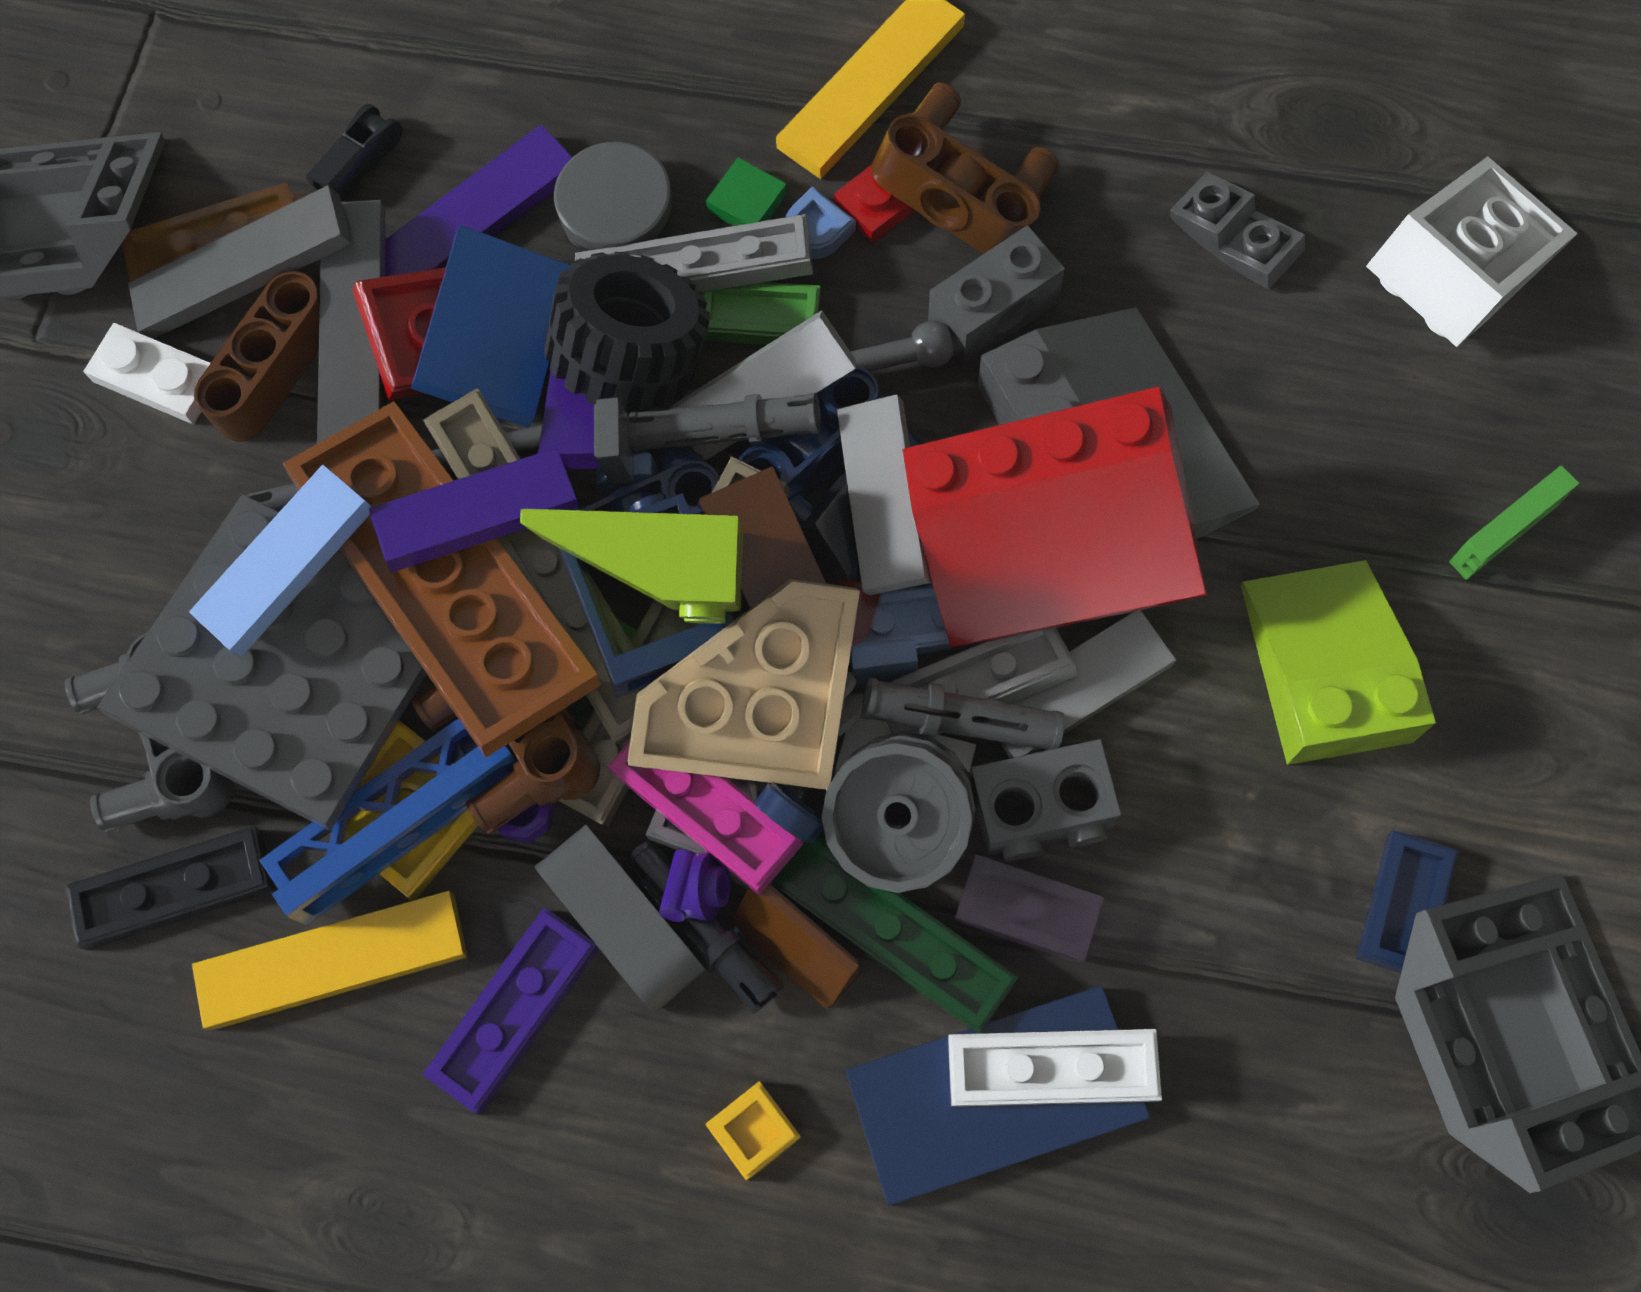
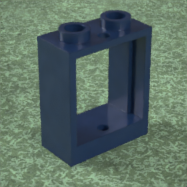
[560,493,734,698]

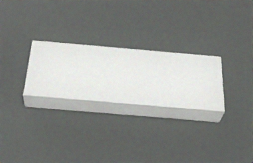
[948,1029,1162,1107]

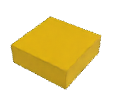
[705,1081,802,1181]

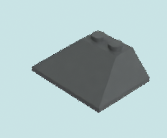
[0,132,165,301]
[1395,873,1641,1193]

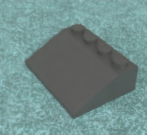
[978,307,1260,539]

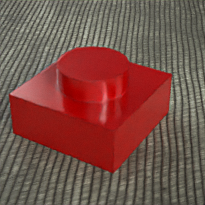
[834,165,916,244]

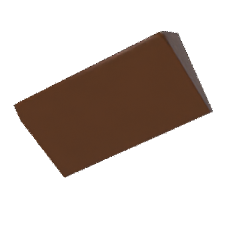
[732,884,860,1008]

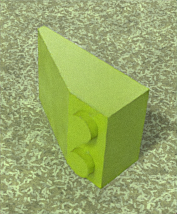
[520,509,743,624]
[1241,560,1436,765]

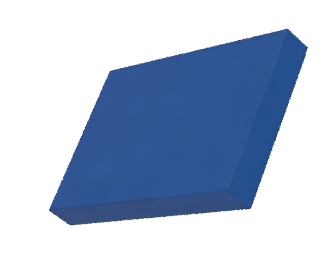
[411,225,571,428]

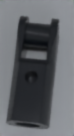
[306,104,403,201]

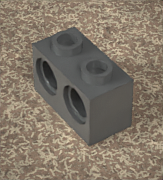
[970,739,1121,862]

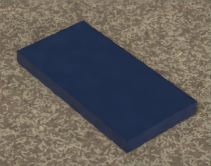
[845,985,1150,1206]

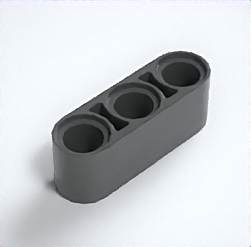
[534,825,705,1014]

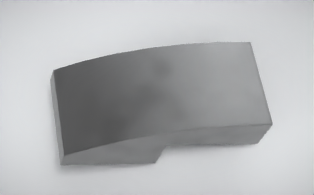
[1170,171,1305,290]

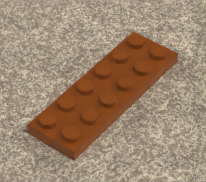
[283,401,601,758]

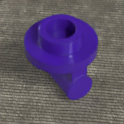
[659,850,731,922]

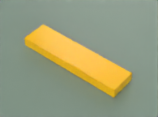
[776,0,965,180]
[192,891,468,1031]

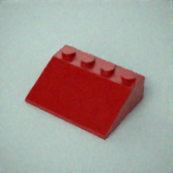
[902,386,1208,649]

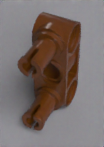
[871,83,1059,254]
[411,685,600,835]

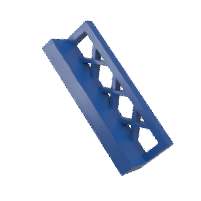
[259,719,517,926]

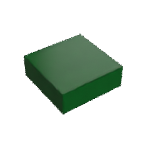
[706,157,787,226]

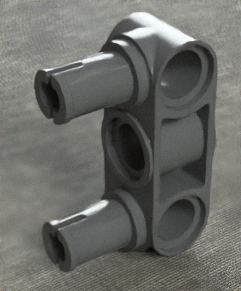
[65,632,234,832]

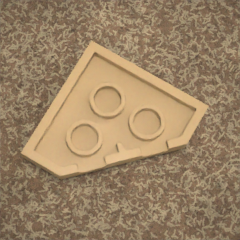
[628,579,860,790]

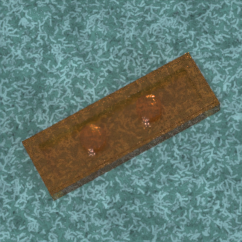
[121,182,295,281]

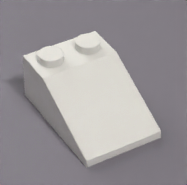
[1366,156,1578,347]

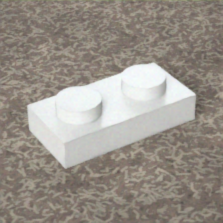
[83,323,210,425]

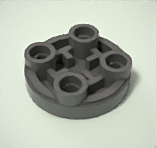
[554,142,673,250]

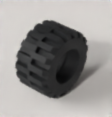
[544,251,710,412]

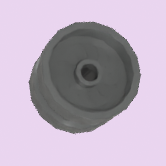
[821,731,977,893]

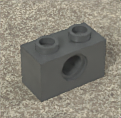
[928,225,1065,368]

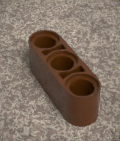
[194,271,320,442]

